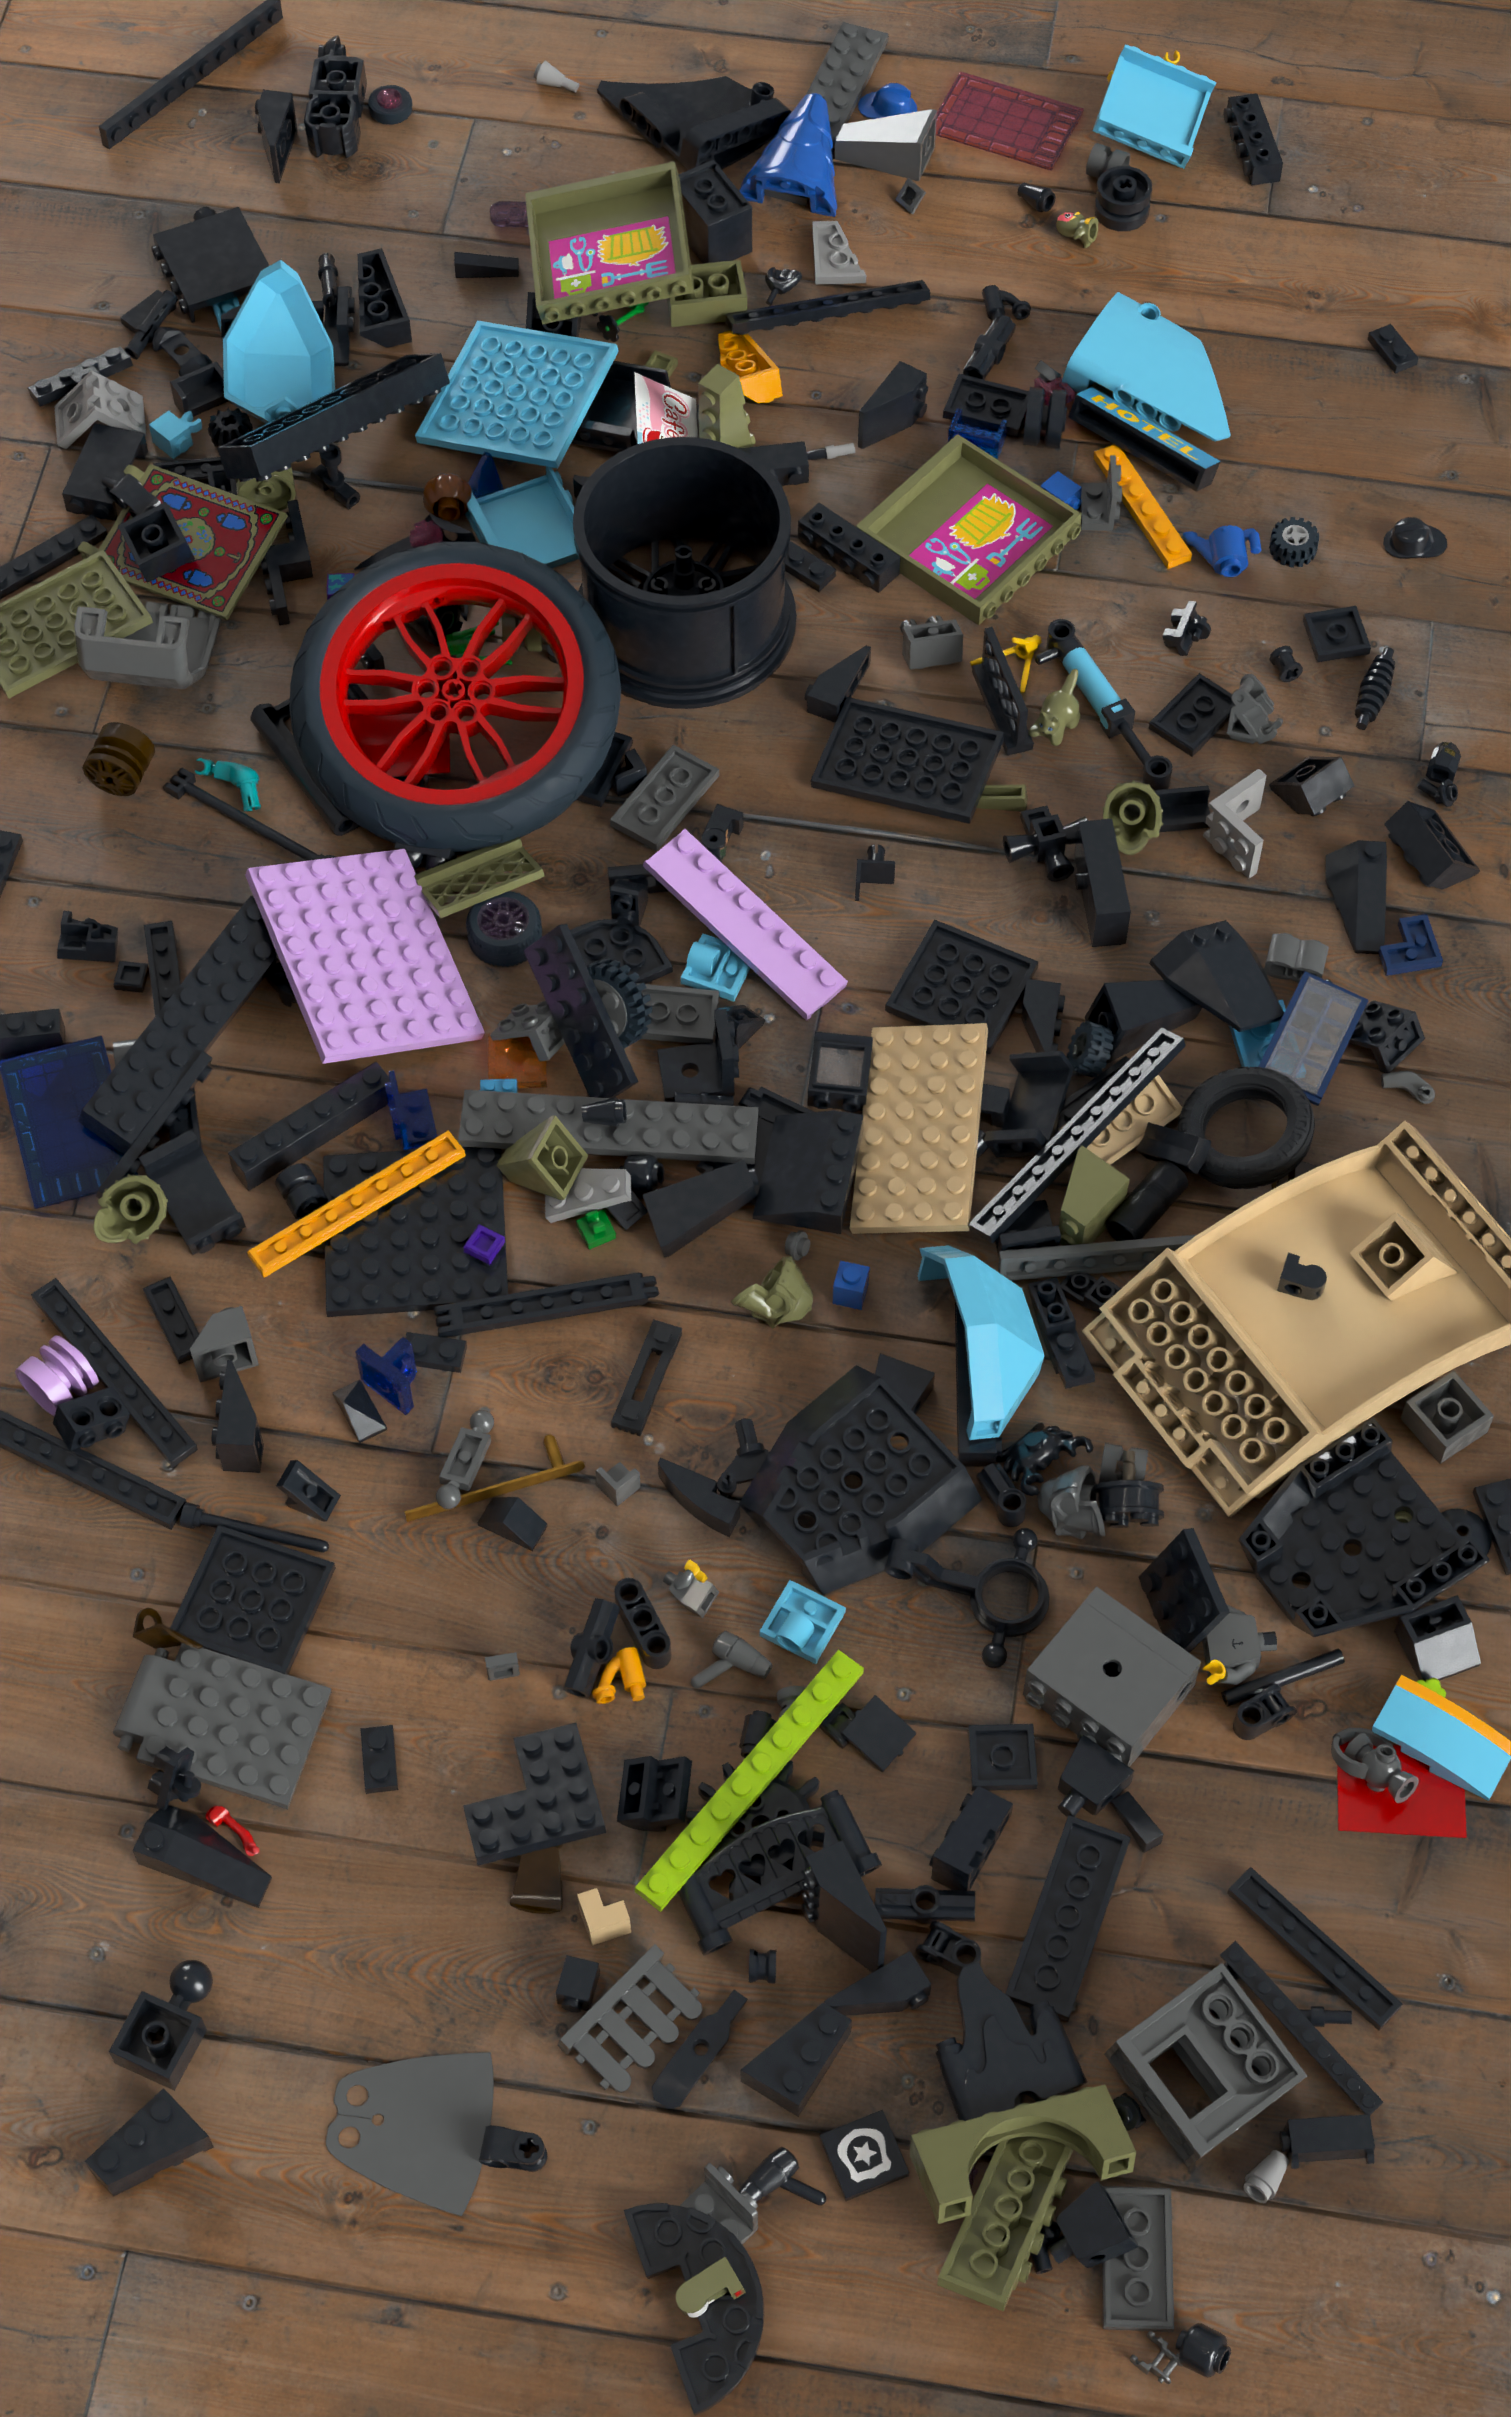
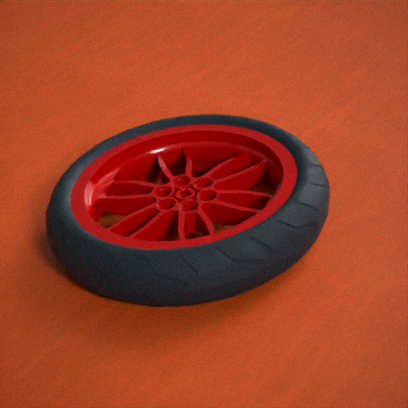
[290,542,621,852]

